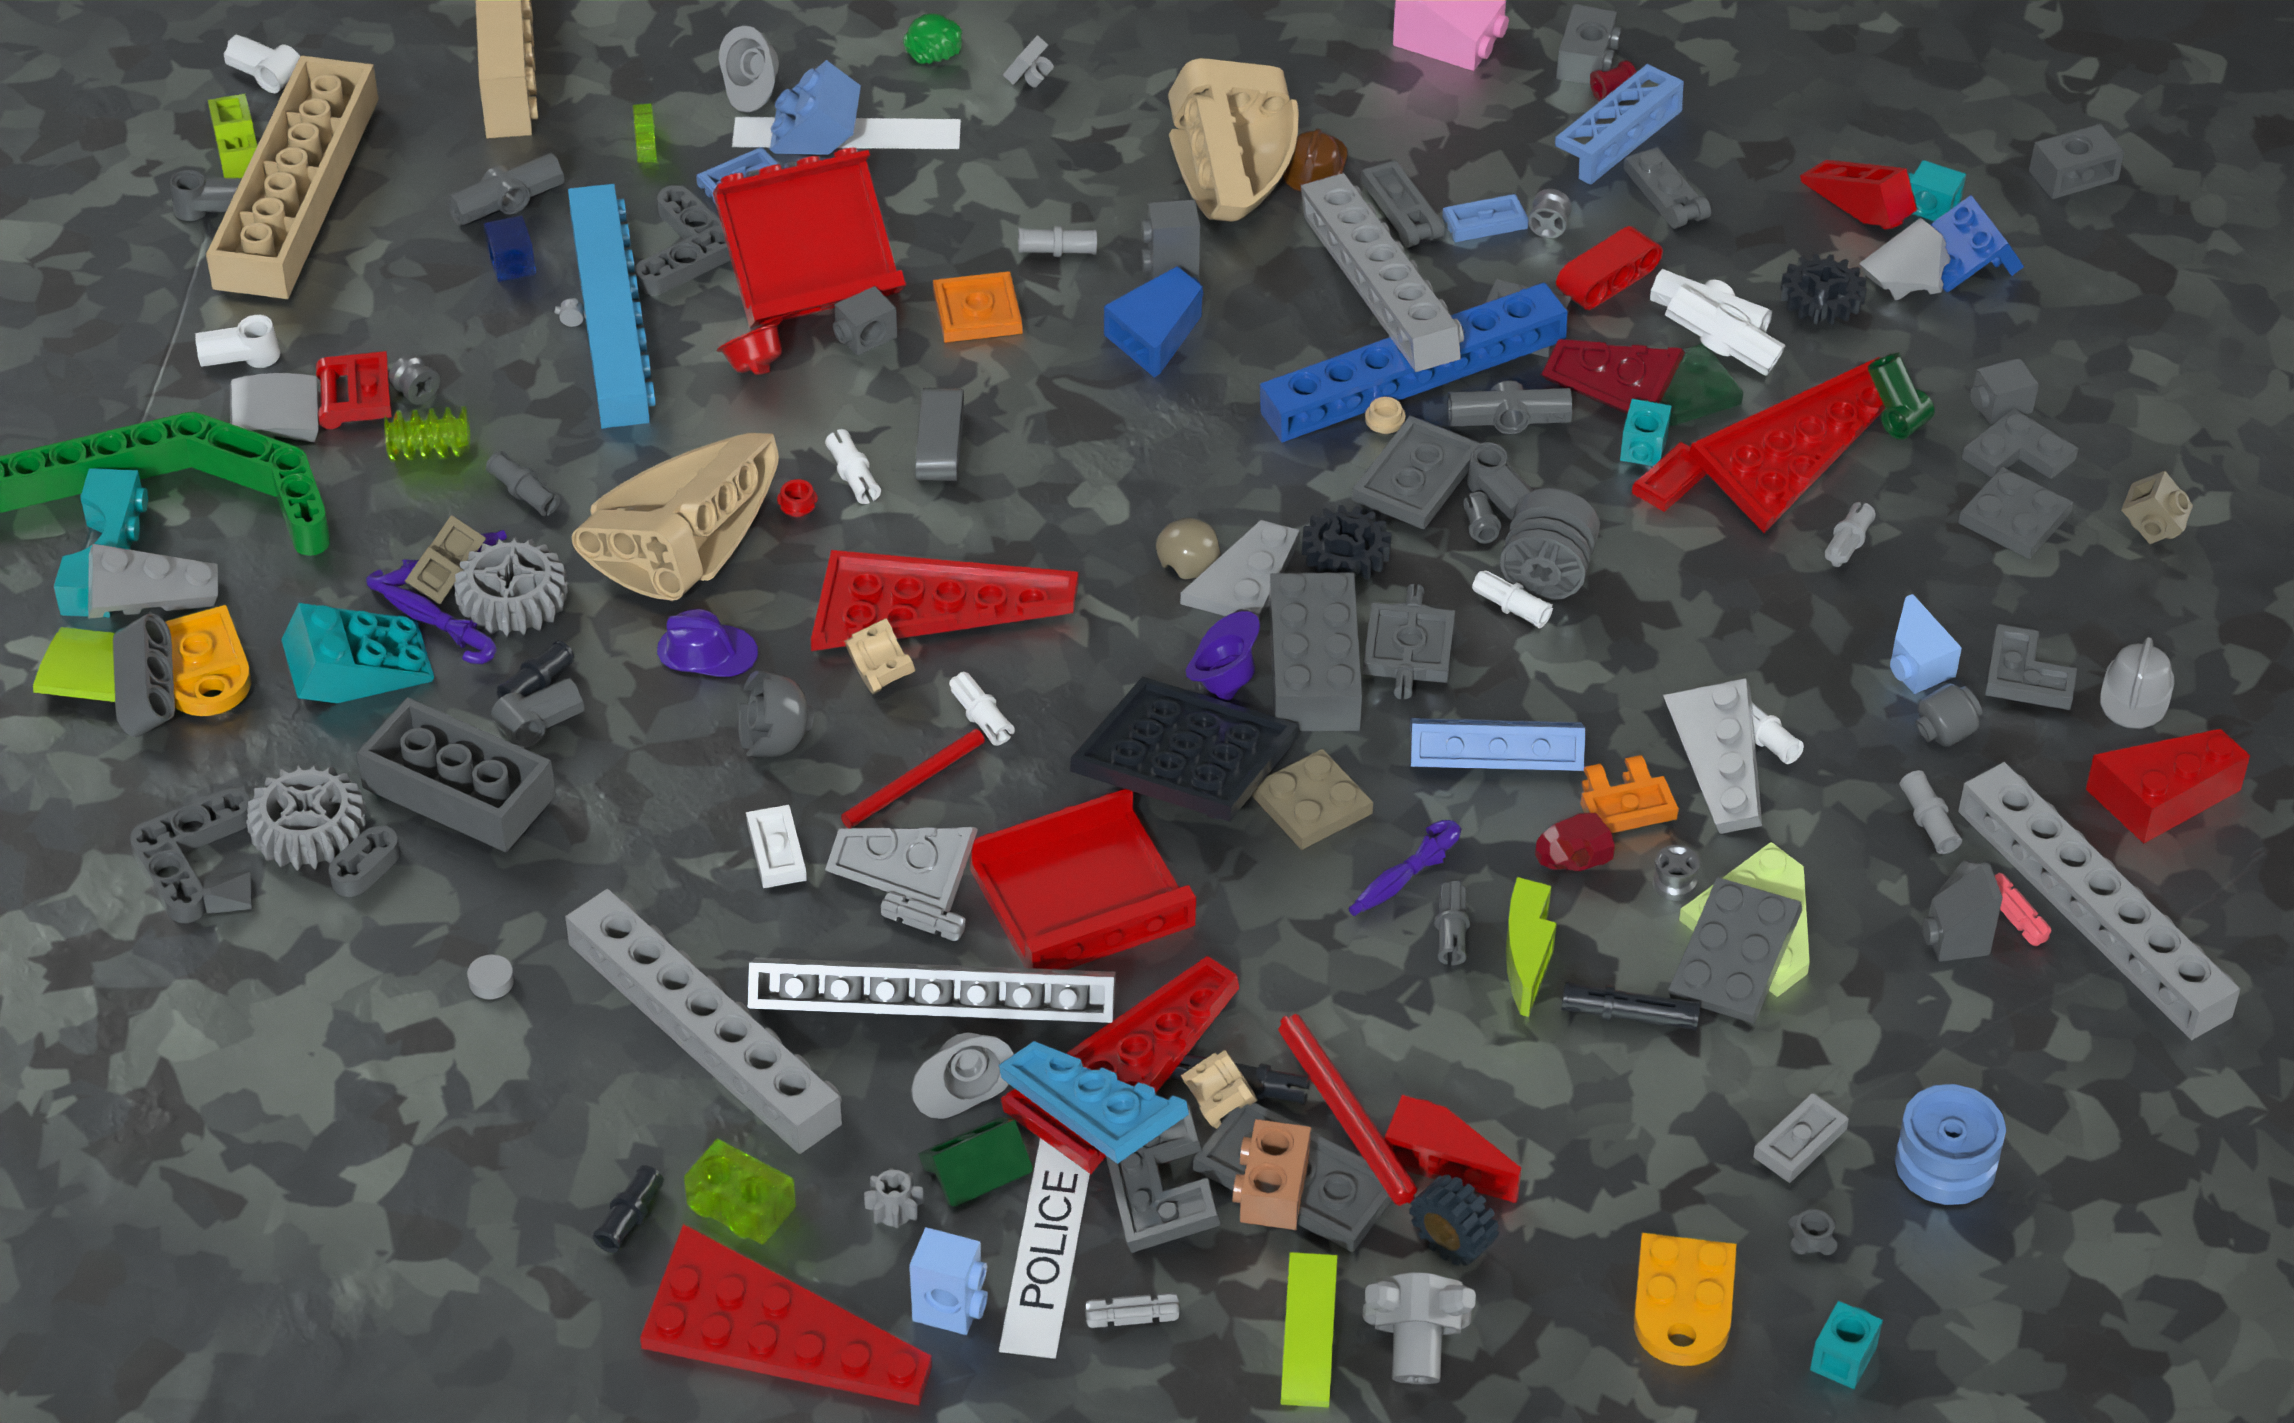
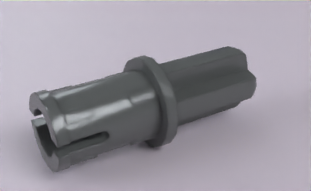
[1435,880,1470,965]

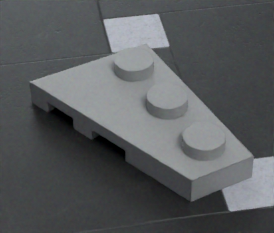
[88,544,218,619]

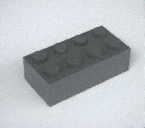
[1269,573,1362,731]
[356,697,556,852]

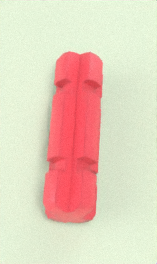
[1995,873,2052,946]

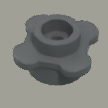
[1789,1209,1838,1255]

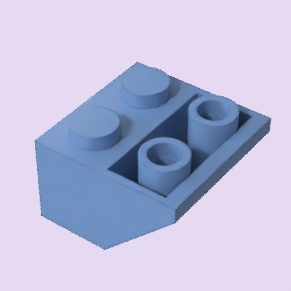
[770,60,861,155]

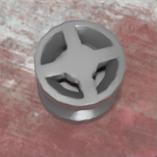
[1528,189,1571,238]
[388,354,440,405]
[1653,845,1700,901]

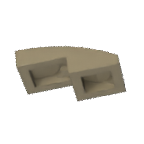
[405,515,486,605]

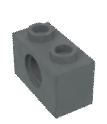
[1556,4,1622,85]
[2029,124,2124,199]

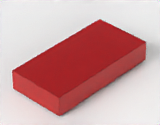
[1632,442,1707,512]

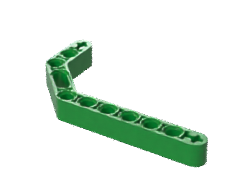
[0,412,330,556]

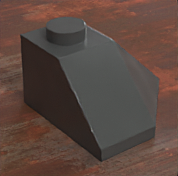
[1922,860,2003,962]

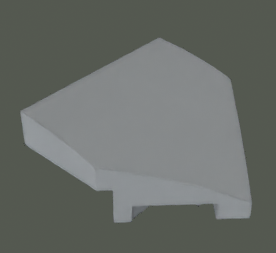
[1859,218,1951,300]

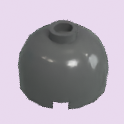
[738,670,814,758]

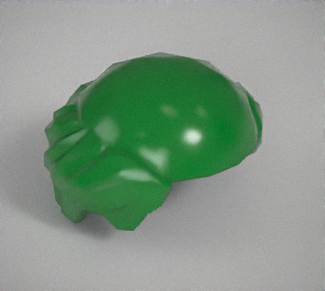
[903,13,962,64]

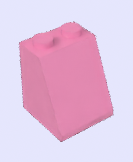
[1393,0,1509,71]

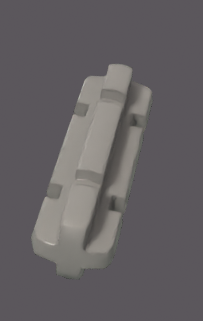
[881,892,966,941]
[1085,1292,1179,1328]

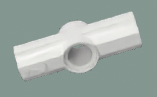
[1650,269,1772,333]
[1665,284,1785,376]

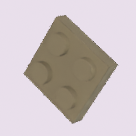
[1252,749,1373,850]

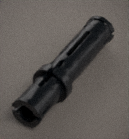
[1561,982,1700,1031]
[1170,1054,1310,1105]

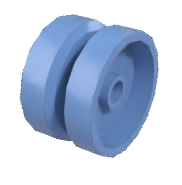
[1895,1084,2006,1205]

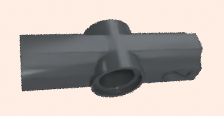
[446,153,565,227]
[1447,381,1572,435]

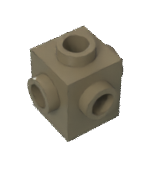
[2121,471,2193,544]

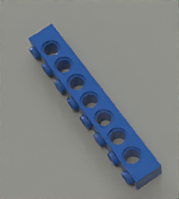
[1260,282,1567,443]

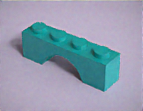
[54,468,148,618]

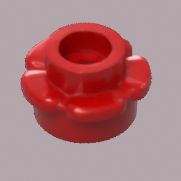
[777,479,818,517]

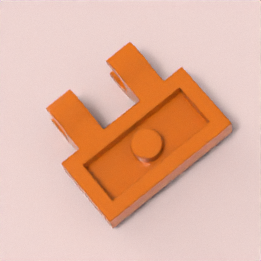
[1580,755,1678,833]

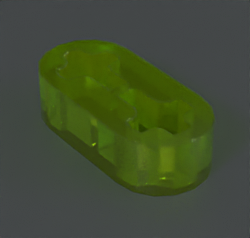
[633,103,657,163]

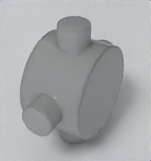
[554,298,586,327]

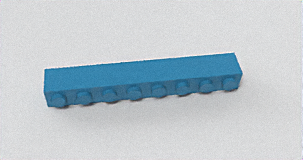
[568,184,656,429]

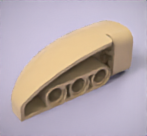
[1168,58,1299,222]
[572,433,779,601]

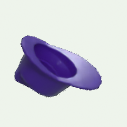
[657,609,758,677]
[1185,611,1260,702]

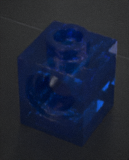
[484,216,536,282]

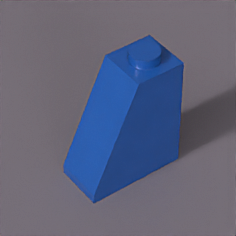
[1104,266,1203,377]

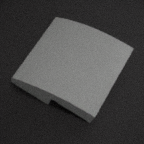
[230,373,318,442]

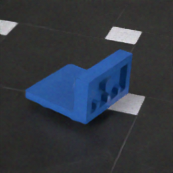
[1930,195,2024,292]

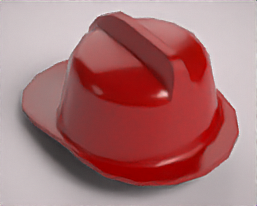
[717,318,783,375]

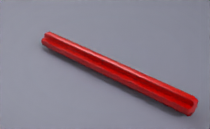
[1278,1014,1418,1206]

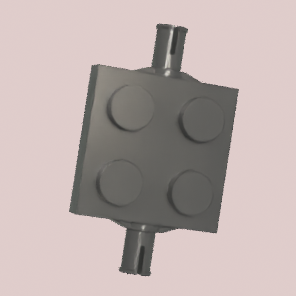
[1363,584,1455,699]

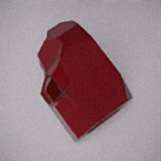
[1535,813,1615,871]

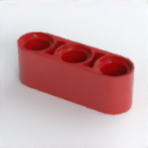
[1556,226,1663,310]

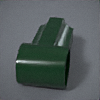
[1868,353,1935,440]

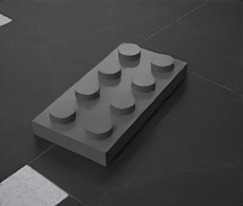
[1193,1103,1392,1253]

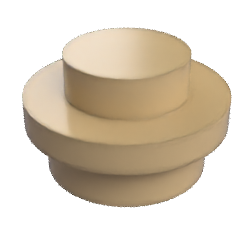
[1365,397,1405,434]

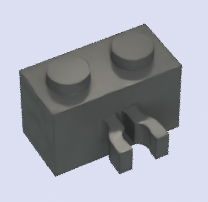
[1141,199,1200,281]

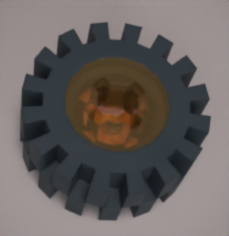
[1409,1175,1499,1266]

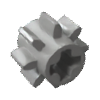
[864,1168,923,1228]

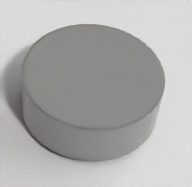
[467,954,514,999]

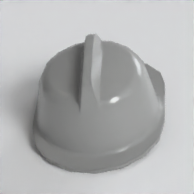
[719,25,779,113]
[2100,637,2174,729]
[911,1032,1014,1119]

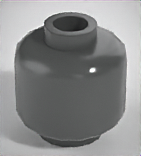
[1915,683,1982,747]

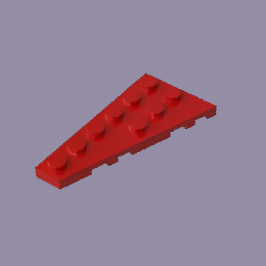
[1689,357,1886,533]
[811,550,1079,651]
[1001,956,1239,1174]
[640,1224,932,1406]

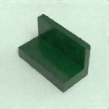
[918,1117,1033,1207]

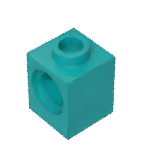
[1908,160,1966,221]
[1620,399,1672,466]
[1810,1301,1883,1389]

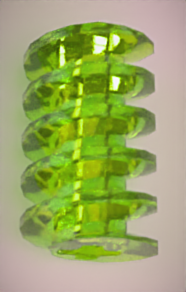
[384,406,470,462]

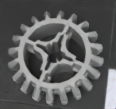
[454,536,568,637]
[246,763,367,871]

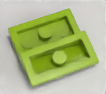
[33,627,115,702]

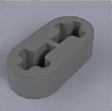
[328,826,400,897]

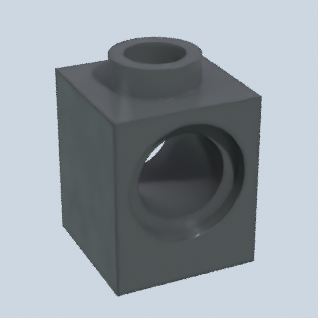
[833,286,897,356]

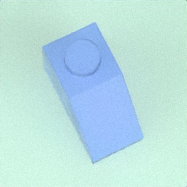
[1890,594,1962,694]

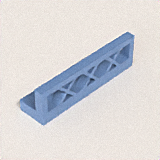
[1555,64,1684,185]
[1410,718,1585,771]

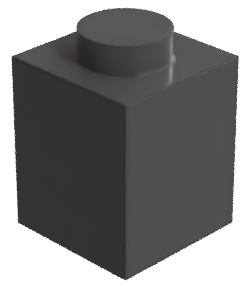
[1970,358,2039,424]

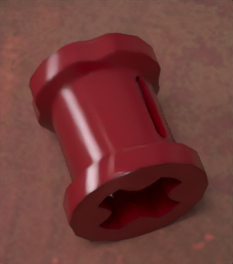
[1590,60,1636,102]

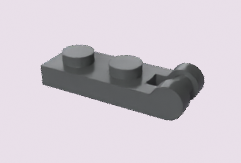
[1624,147,1711,229]
[1361,160,1444,248]

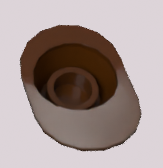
[1282,128,1347,192]

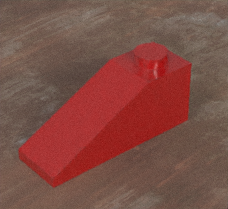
[1800,160,1917,229]
[1385,1095,1522,1203]

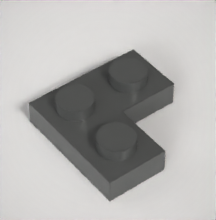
[1962,408,2078,479]
[1985,624,2077,710]

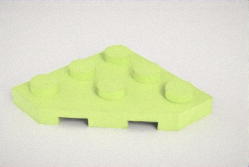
[1679,842,1810,997]

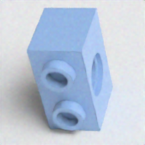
[910,1227,988,1335]

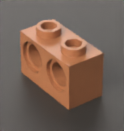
[1232,1119,1311,1230]

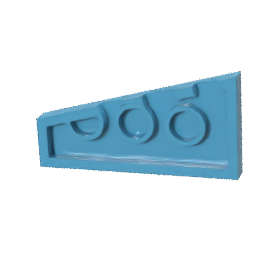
[999,1041,1189,1164]

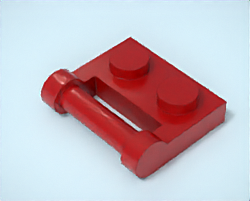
[316,351,392,429]

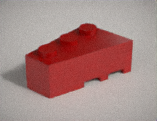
[2086,729,2250,844]

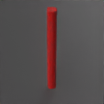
[841,728,985,829]

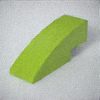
[207,94,258,178]
[1506,877,1557,1017]
[1281,1252,1337,1408]

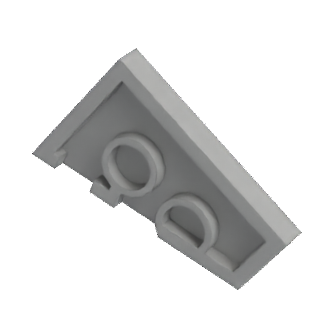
[1180,520,1300,622]
[825,827,978,912]

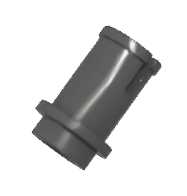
[1463,492,1501,544]

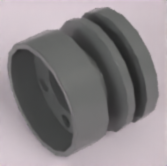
[1500,488,1600,600]

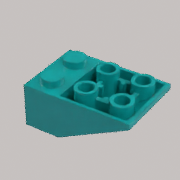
[281,603,434,703]

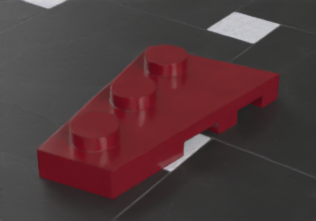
[1541,339,1685,415]

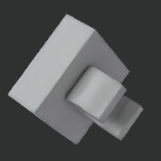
[1003,35,1054,88]

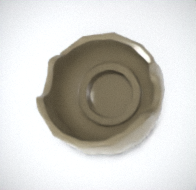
[1156,518,1221,579]

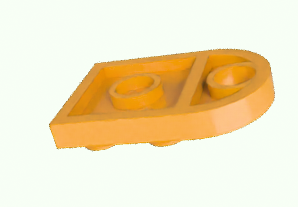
[165,605,251,716]
[1634,1233,1736,1366]

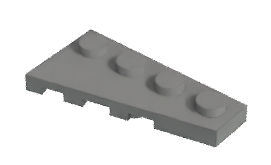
[1663,678,1762,834]

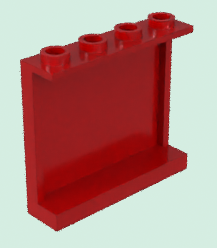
[713,147,906,328]
[969,789,1196,970]

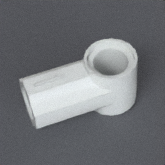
[224,34,300,93]
[195,315,280,368]

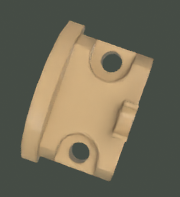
[844,618,915,694]
[1181,1050,1257,1129]

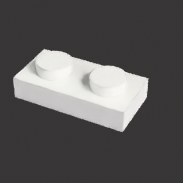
[746,805,807,888]

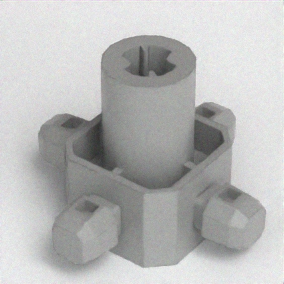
[1363,1273,1475,1384]

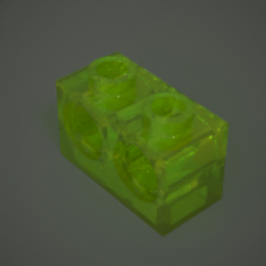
[684,1138,796,1245]

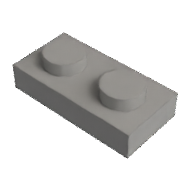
[1753,1093,1849,1183]

